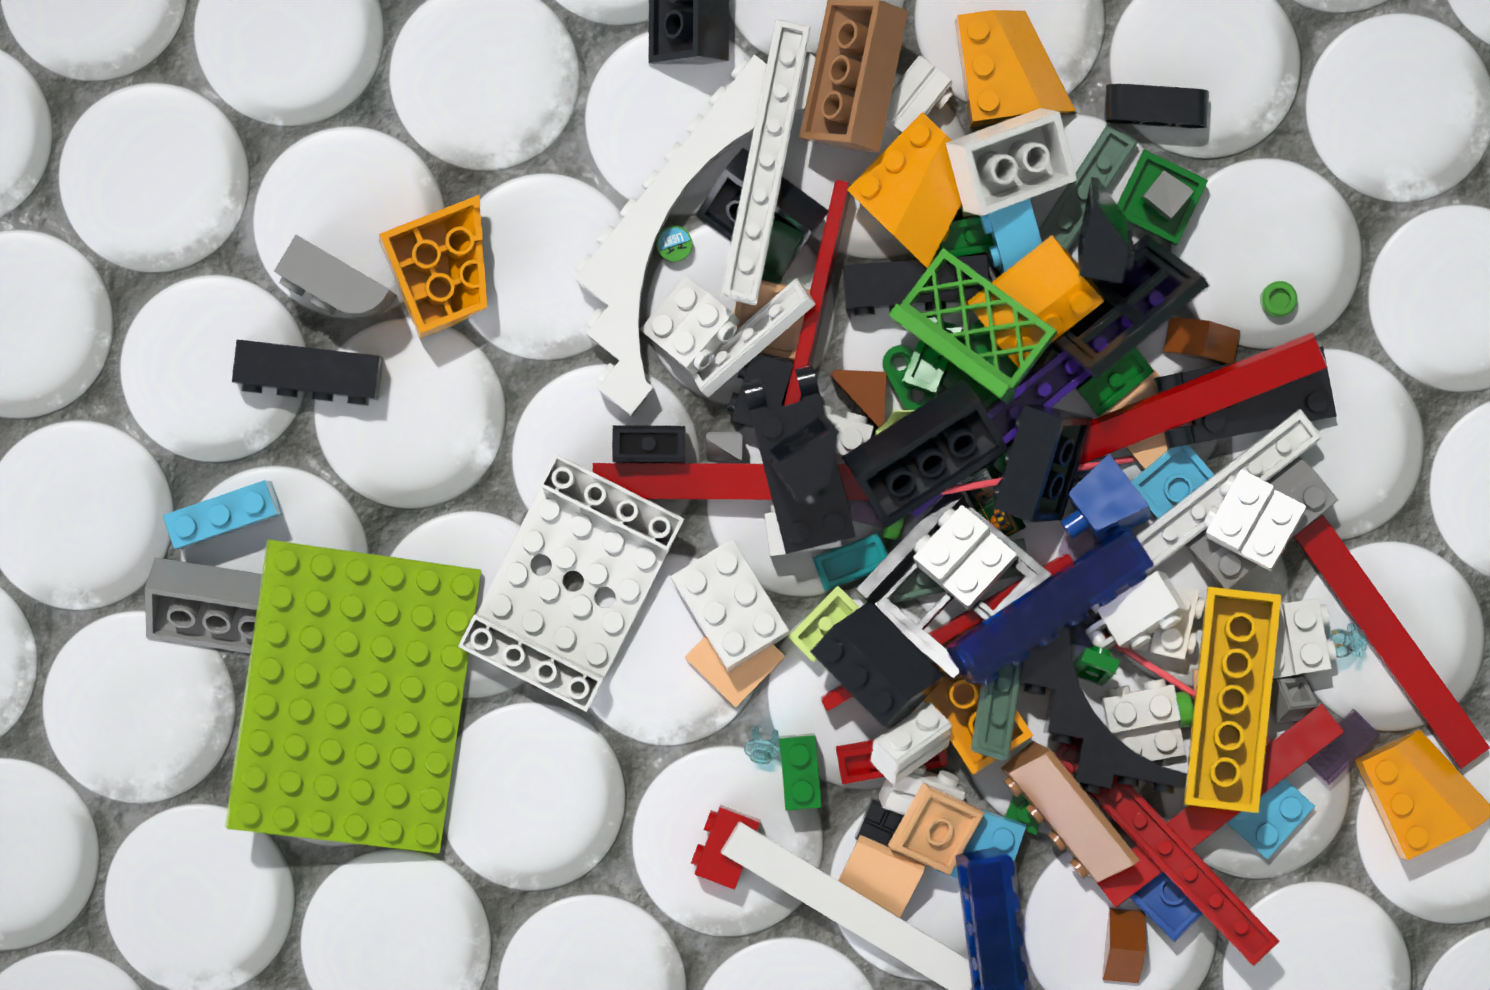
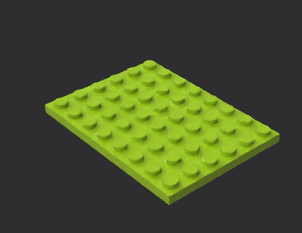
[225,539,481,853]

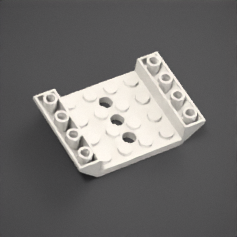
[458,453,684,712]

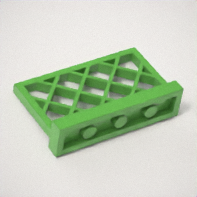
[888,248,1058,404]

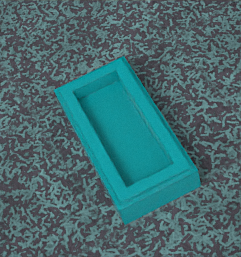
[812,532,888,591]

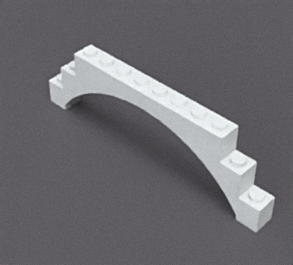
[575,53,900,416]

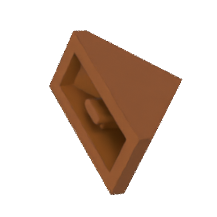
[1163,317,1240,364]
[829,370,886,429]
[1102,908,1146,983]

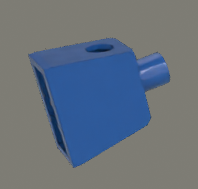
[1060,454,1152,542]

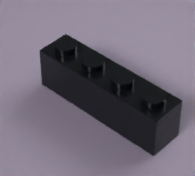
[842,255,989,316]
[232,339,383,406]

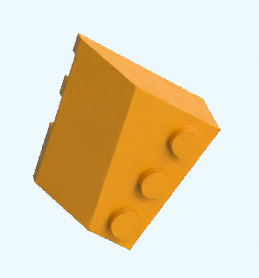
[955,10,1076,127]
[847,112,963,269]
[379,194,487,339]
[1354,730,1490,861]

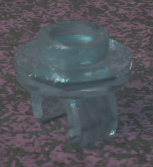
[1329,623,1367,659]
[744,726,780,764]

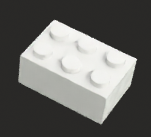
[946,108,1077,216]
[671,539,789,672]

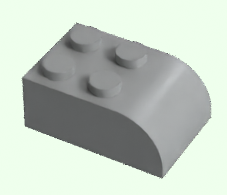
[274,234,397,319]

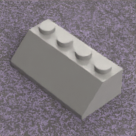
[1185,456,1338,589]
[145,558,262,653]

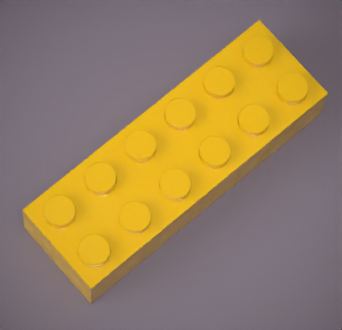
[1183,587,1281,813]

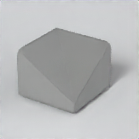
[1141,171,1194,221]
[706,432,742,461]
[1270,676,1318,723]

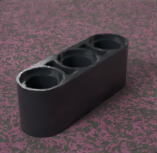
[1104,84,1209,129]

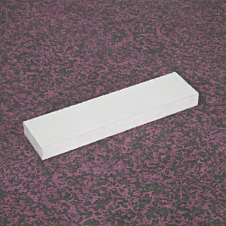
[691,278,815,397]

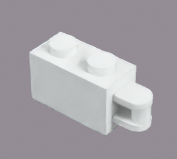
[1085,571,1188,650]

